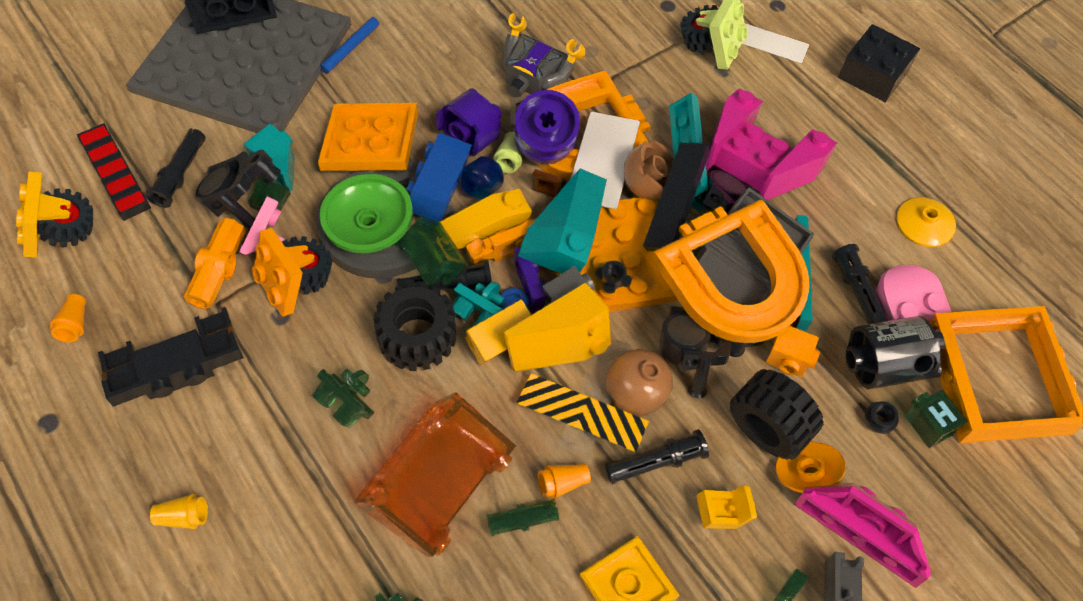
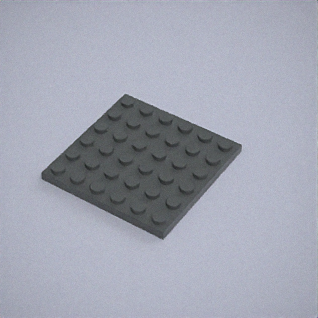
[126,0,352,133]

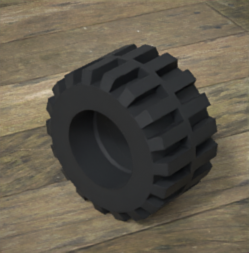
[373,283,457,371]
[730,369,824,460]

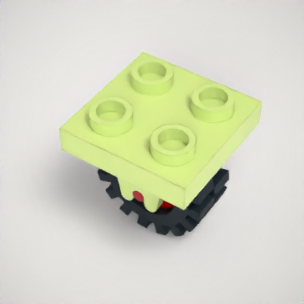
[680,0,748,70]

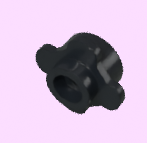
[595,261,632,294]

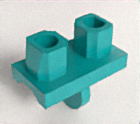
[453,281,505,326]

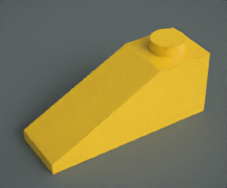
[432,188,532,253]

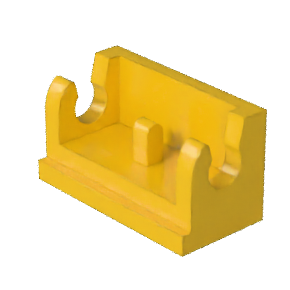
[465,299,531,365]

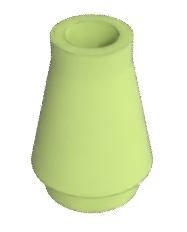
[494,132,522,174]

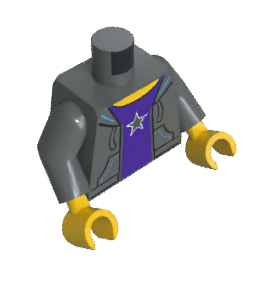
[502,13,585,97]

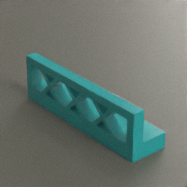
[669,93,708,211]

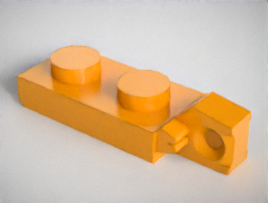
[466,219,536,264]

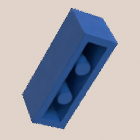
[406,133,472,222]

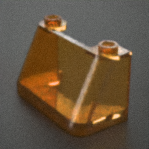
[354,392,516,557]

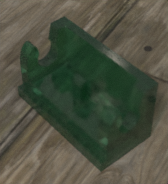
[400,216,468,286]

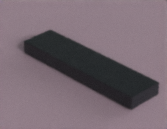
[643,142,711,251]

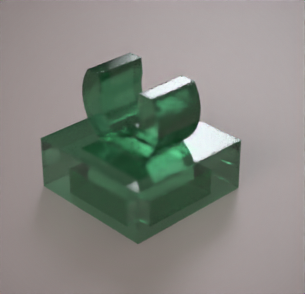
[248,178,291,211]

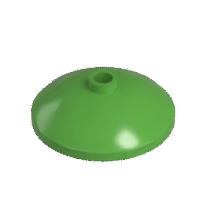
[320,174,413,253]

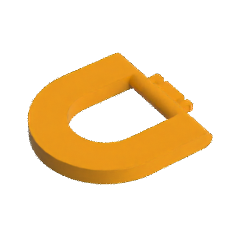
[534,71,651,181]
[651,200,809,343]

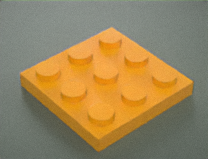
[318,103,419,171]

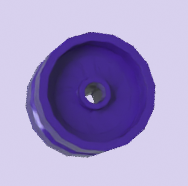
[514,90,580,165]

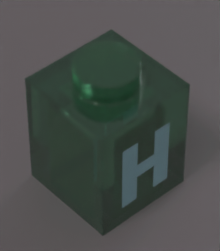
[905,390,967,449]

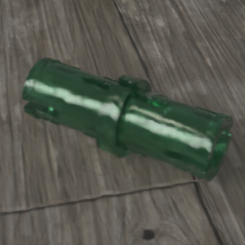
[487,498,559,537]

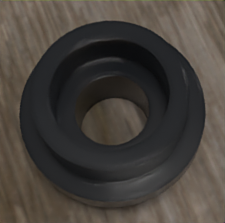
[865,401,899,434]

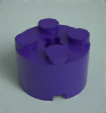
[436,88,502,157]

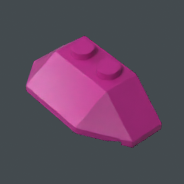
[794,482,931,588]

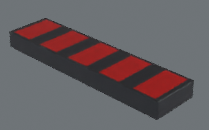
[77,123,151,221]

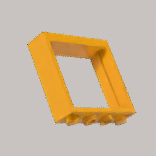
[929,306,1083,443]

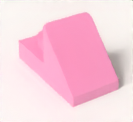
[239,197,285,255]

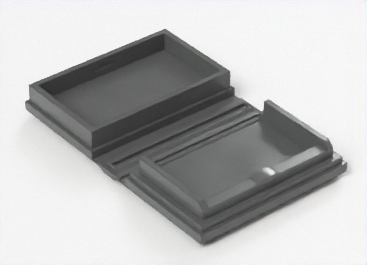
[696,187,814,305]

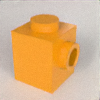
[766,326,820,377]

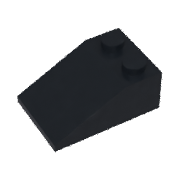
[184,0,277,34]

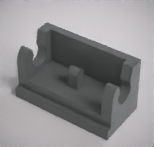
[824,551,864,601]

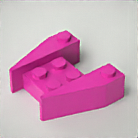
[706,88,838,200]

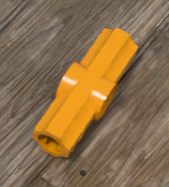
[184,218,246,310]

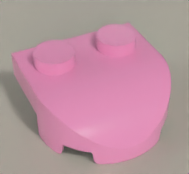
[874,265,952,321]

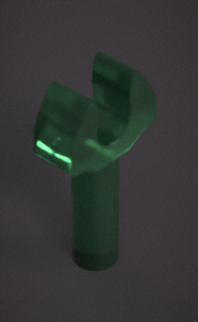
[773,568,809,601]

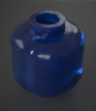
[461,156,504,199]

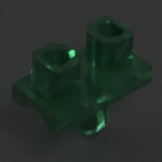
[312,369,375,428]

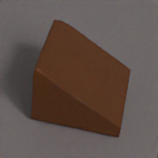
[533,169,566,197]

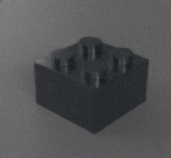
[838,24,920,103]

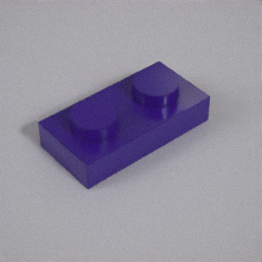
[514,247,547,315]

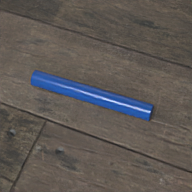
[320,17,379,74]

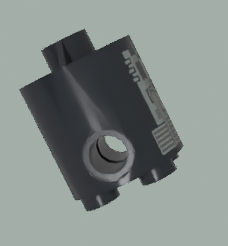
[845,316,945,390]

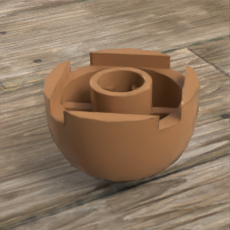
[624,140,674,200]
[606,349,673,417]

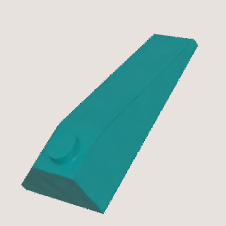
[518,168,607,274]

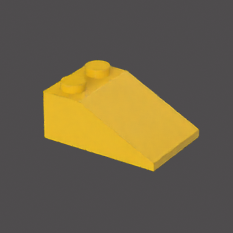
[504,282,611,372]

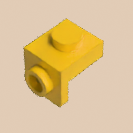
[696,485,757,529]

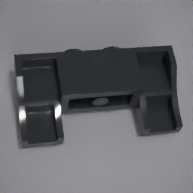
[98,307,243,407]

